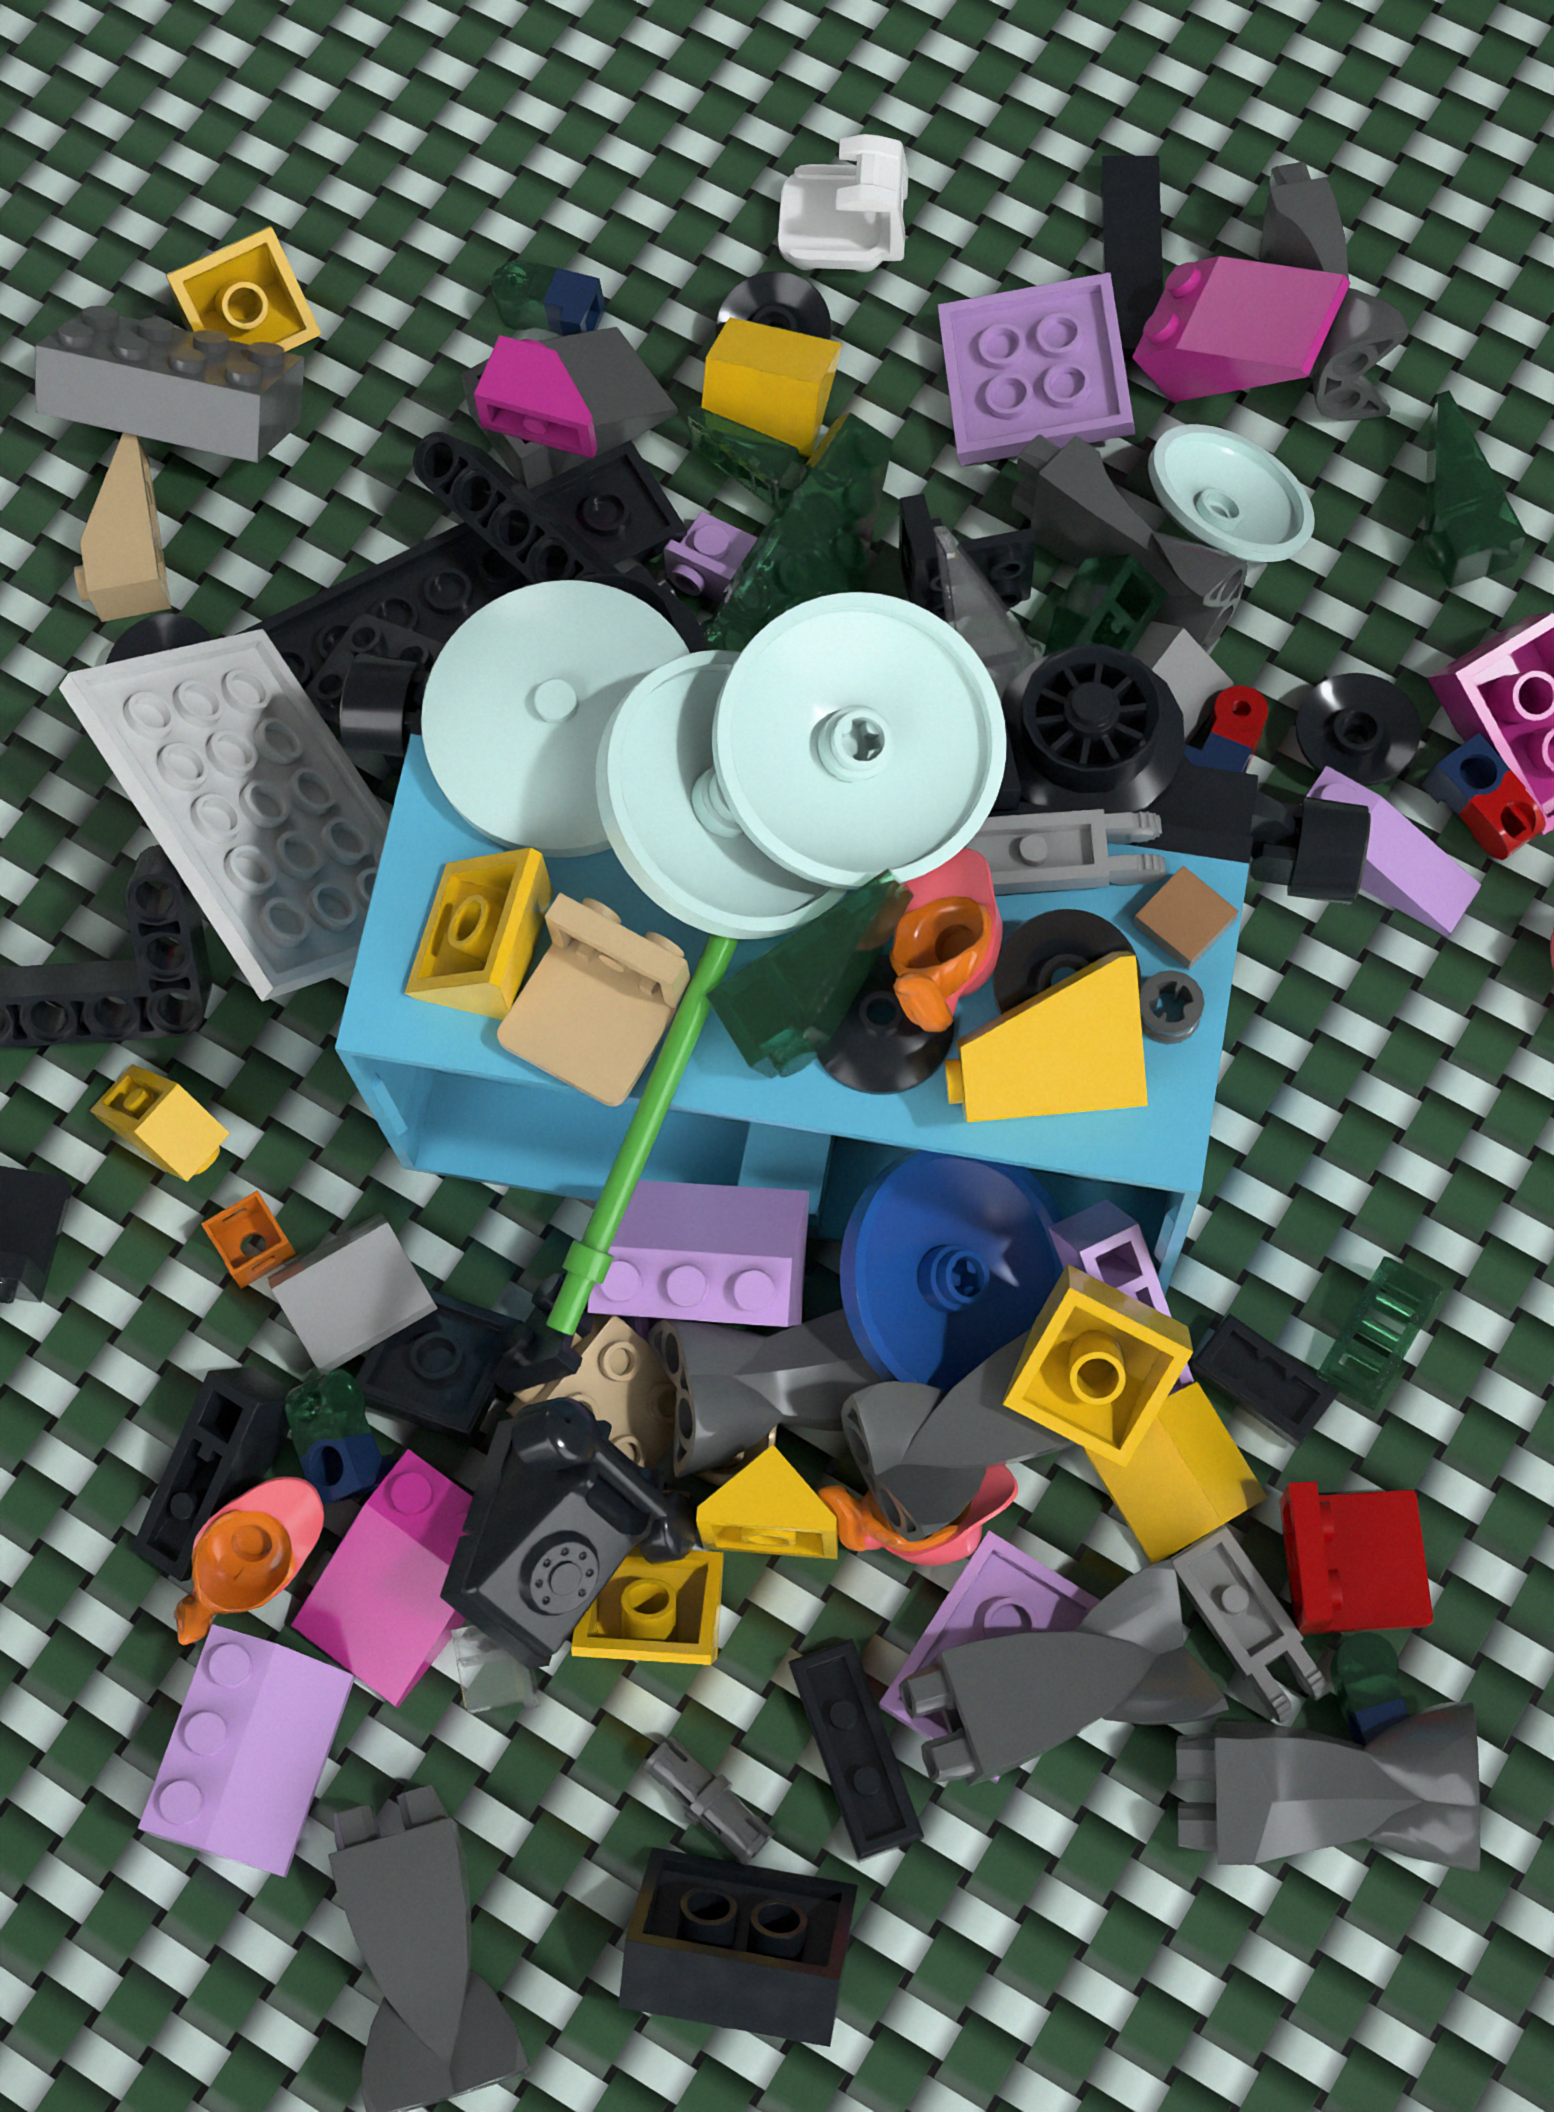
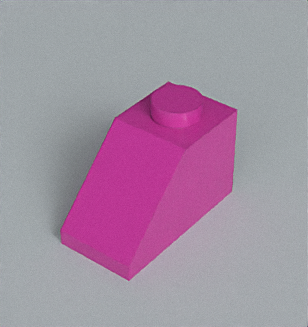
[474,335,597,459]

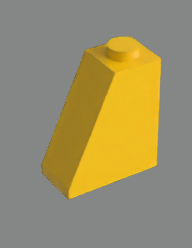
[944,950,1148,1122]

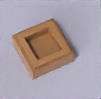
[1133,866,1239,970]

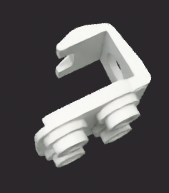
[778,134,908,272]

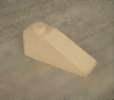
[74,433,172,622]

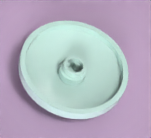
[421,580,690,858]
[712,592,1006,890]
[595,650,849,939]

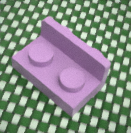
[663,511,805,626]

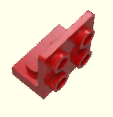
[1279,1481,1433,1635]

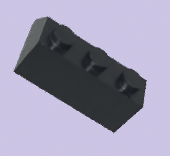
[618,1847,858,2047]

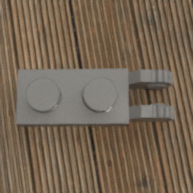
[963,809,1166,895]
[1171,1524,1329,1724]

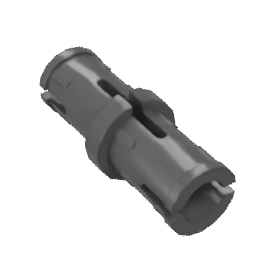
[643,1735,775,1866]

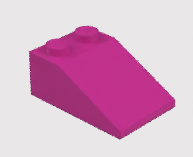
[1132,256,1351,402]
[1427,611,1554,835]
[291,1449,473,1708]

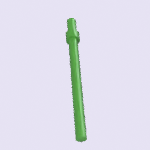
[546,933,739,1335]

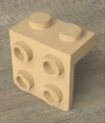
[497,893,691,1107]
[506,1313,677,1469]

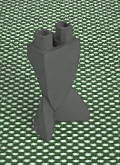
[1259,162,1409,421]
[1011,434,1248,653]
[647,1309,884,1478]
[841,1328,1078,1542]
[899,1558,1229,1787]
[1176,1702,1480,1872]
[328,1785,531,2112]

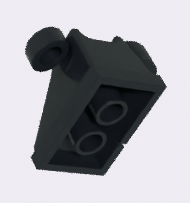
[440,1397,697,1670]

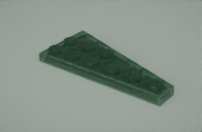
[700,412,894,652]

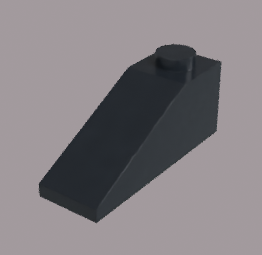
[131,1367,304,1582]

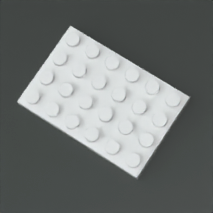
[59,629,390,1001]

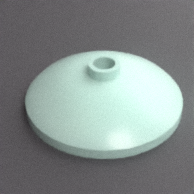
[1148,424,1315,563]

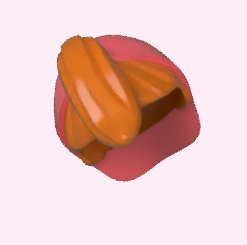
[889,848,1003,1033]
[817,1465,1018,1566]
[174,1476,324,1645]

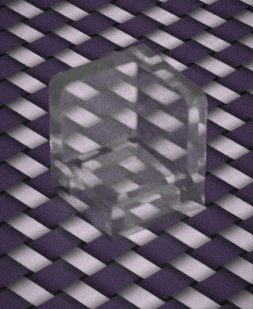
[451,1625,541,1713]

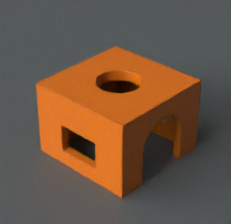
[201,1190,297,1289]

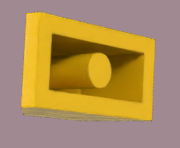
[89,1064,230,1182]

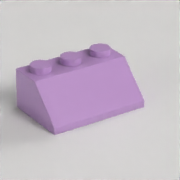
[587,1180,810,1327]
[138,1624,355,1878]

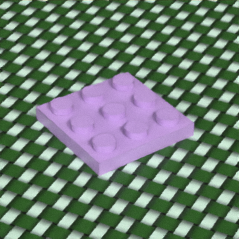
[938,272,1135,466]

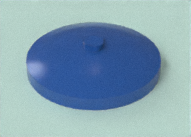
[840,1149,1064,1393]

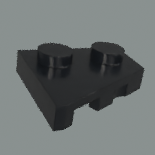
[490,1273,596,1395]

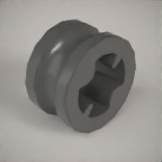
[1139,970,1205,1045]

